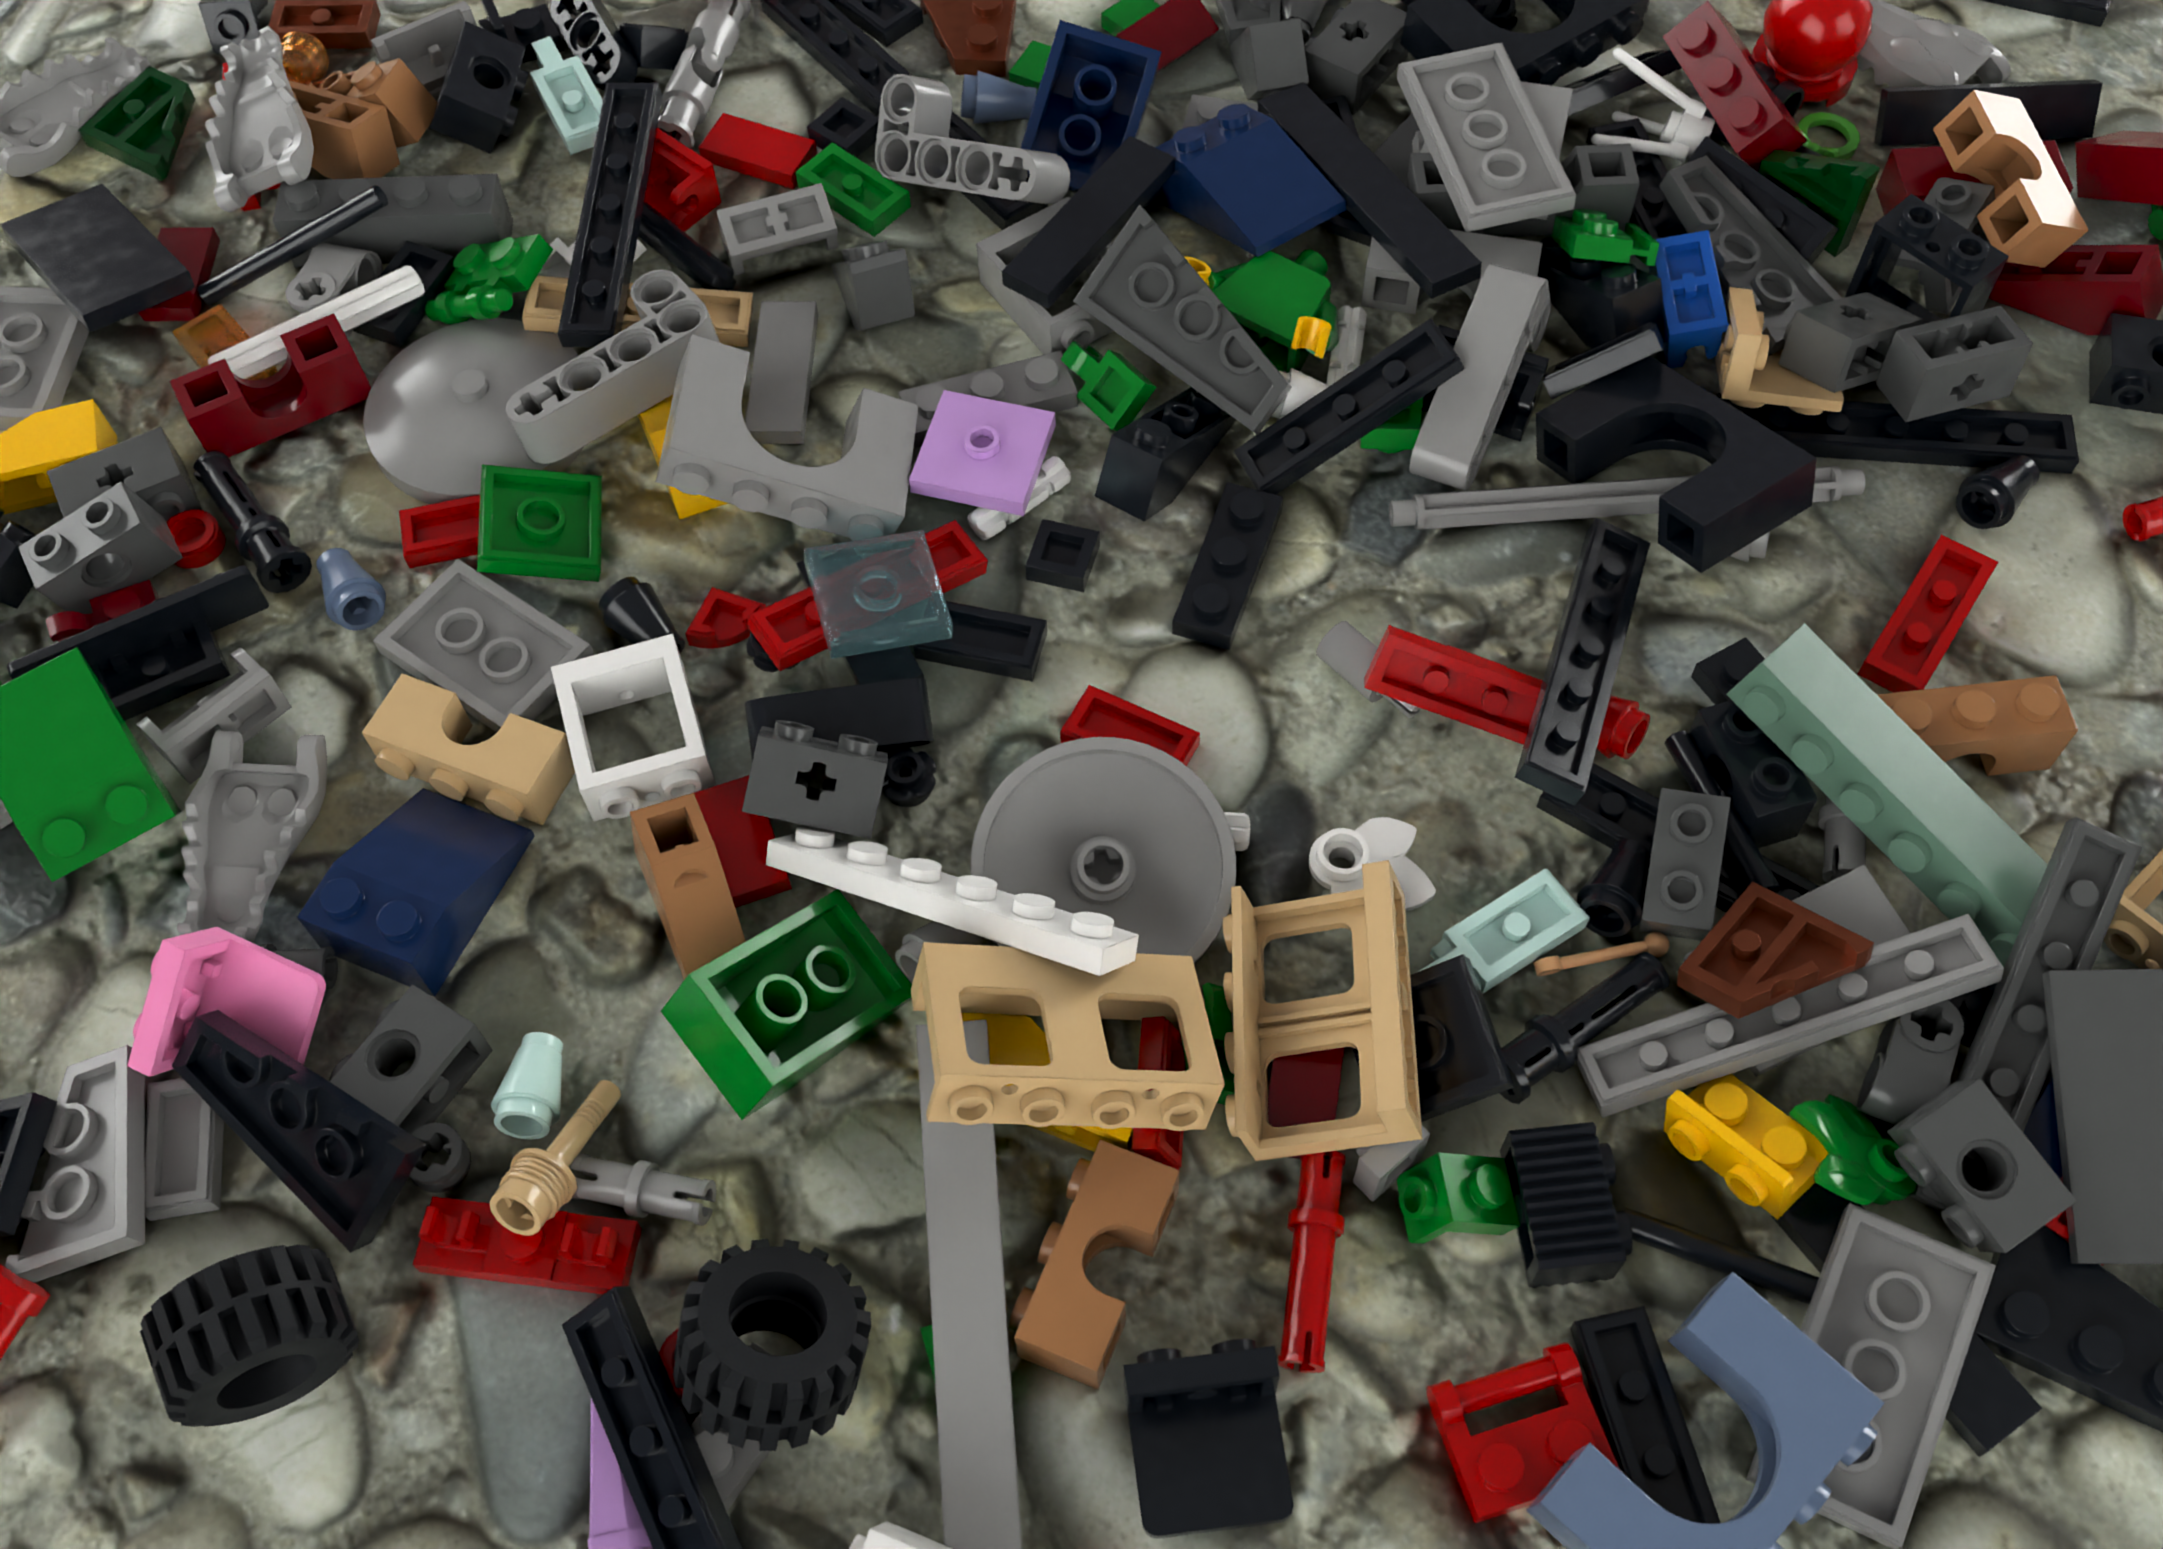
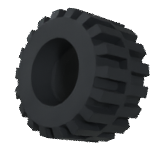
[673,1239,871,1451]
[140,1245,359,1427]

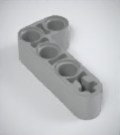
[875,74,1070,204]
[1409,264,1551,491]
[505,270,720,464]

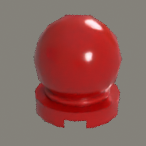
[1751,0,1873,110]

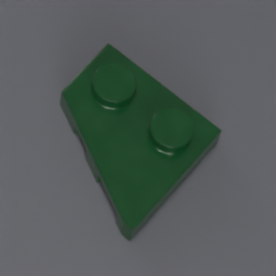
[78,66,196,181]
[1758,149,1880,257]

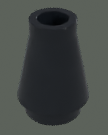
[1956,455,2040,529]
[599,576,685,653]
[1577,839,1651,937]

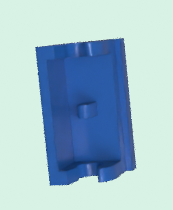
[1649,230,1729,368]

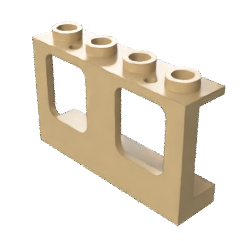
[1223,860,1422,1161]
[911,942,1225,1131]

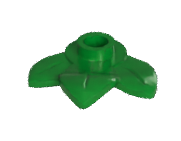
[1789,1094,1917,1205]

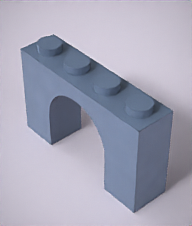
[1526,1272,1885,1549]

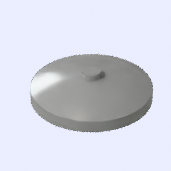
[363,318,583,504]
[970,737,1236,965]

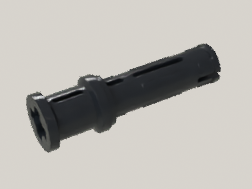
[193,451,312,593]
[1500,952,1670,1104]

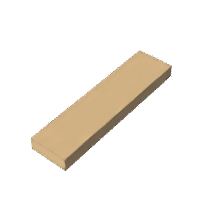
[522,276,753,347]

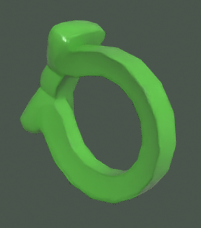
[1798,112,1860,160]

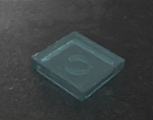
[804,530,953,659]

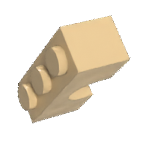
[362,673,575,825]

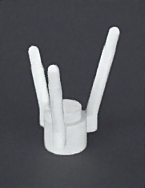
[1591,48,1715,162]

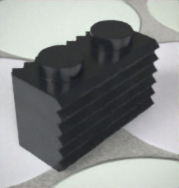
[1500,1122,1632,1288]

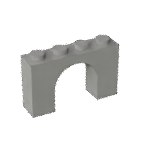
[656,334,919,548]

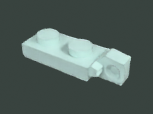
[530,36,603,155]
[1418,869,1590,994]

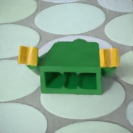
[1184,249,1339,373]

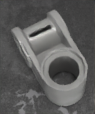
[285,242,383,337]

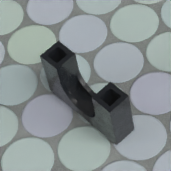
[1400,0,1649,86]
[1536,356,1817,573]

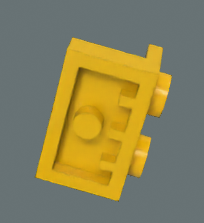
[1663,1074,1829,1220]

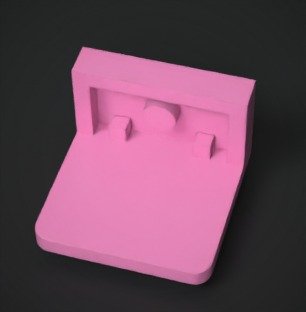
[127,927,326,1077]

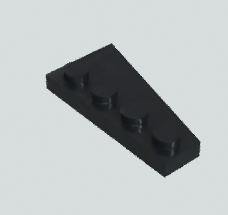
[172,1010,426,1253]
[1974,1225,2163,1432]

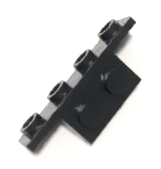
[7,565,269,721]

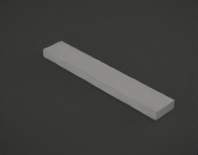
[1575,914,2004,1118]

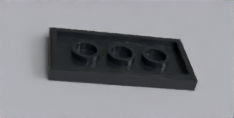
[0,184,195,332]

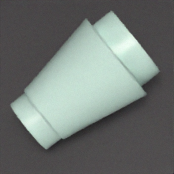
[491,1032,563,1140]

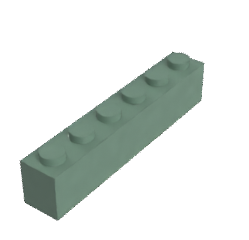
[1726,623,2048,968]

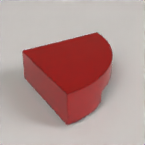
[685,587,766,649]

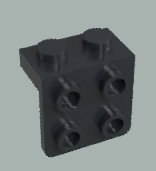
[1124,1339,1293,1539]

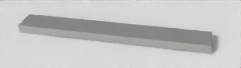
[916,1019,1022,1549]

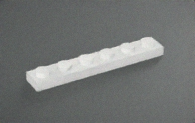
[766,825,1139,976]

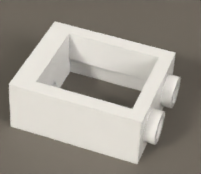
[551,634,716,822]

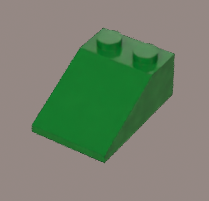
[0,647,181,882]
[661,889,912,1120]

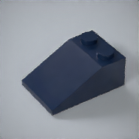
[1020,20,1161,192]
[1155,104,1347,257]
[297,788,535,997]

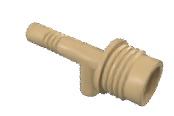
[490,1080,621,1236]

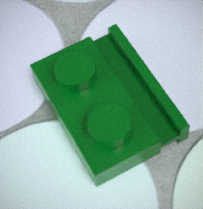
[1552,209,1659,266]

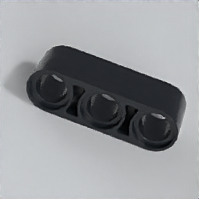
[745,678,934,761]

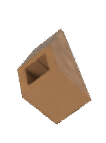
[300,58,437,148]
[630,793,746,980]

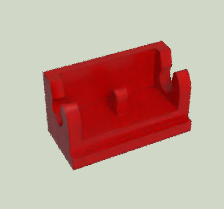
[644,128,722,232]

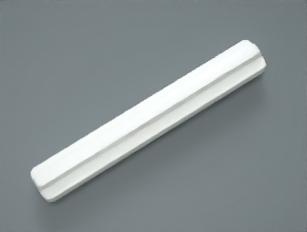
[208,265,425,379]

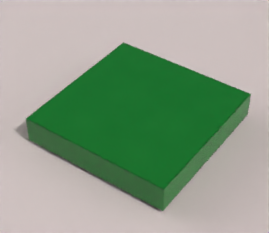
[477,464,602,582]

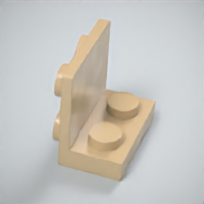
[1715,287,1844,415]

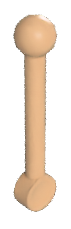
[1533,932,1670,976]

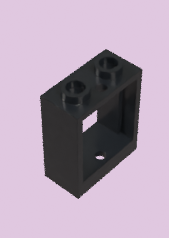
[1844,194,2009,325]

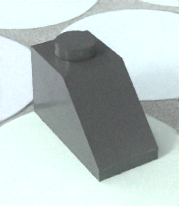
[1229,18,1309,100]

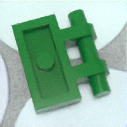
[425,234,553,325]

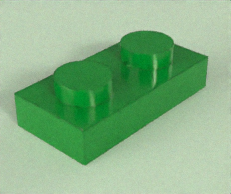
[795,142,911,237]

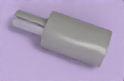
[1316,621,1421,718]

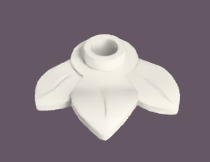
[1308,817,1436,911]

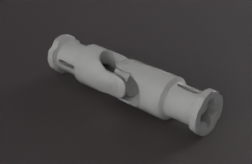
[657,0,751,150]

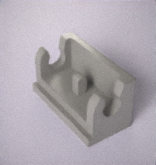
[371,1,483,101]
[716,183,838,276]
[136,647,291,784]

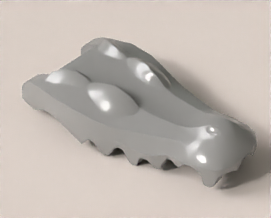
[1857,0,2011,88]
[205,26,314,212]
[0,37,151,177]
[177,730,327,943]

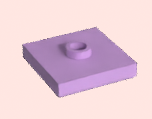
[909,390,1056,516]

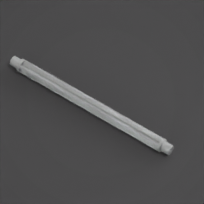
[1389,466,1865,530]

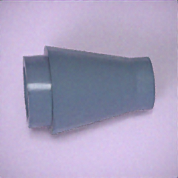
[960,70,1036,124]
[316,548,386,630]

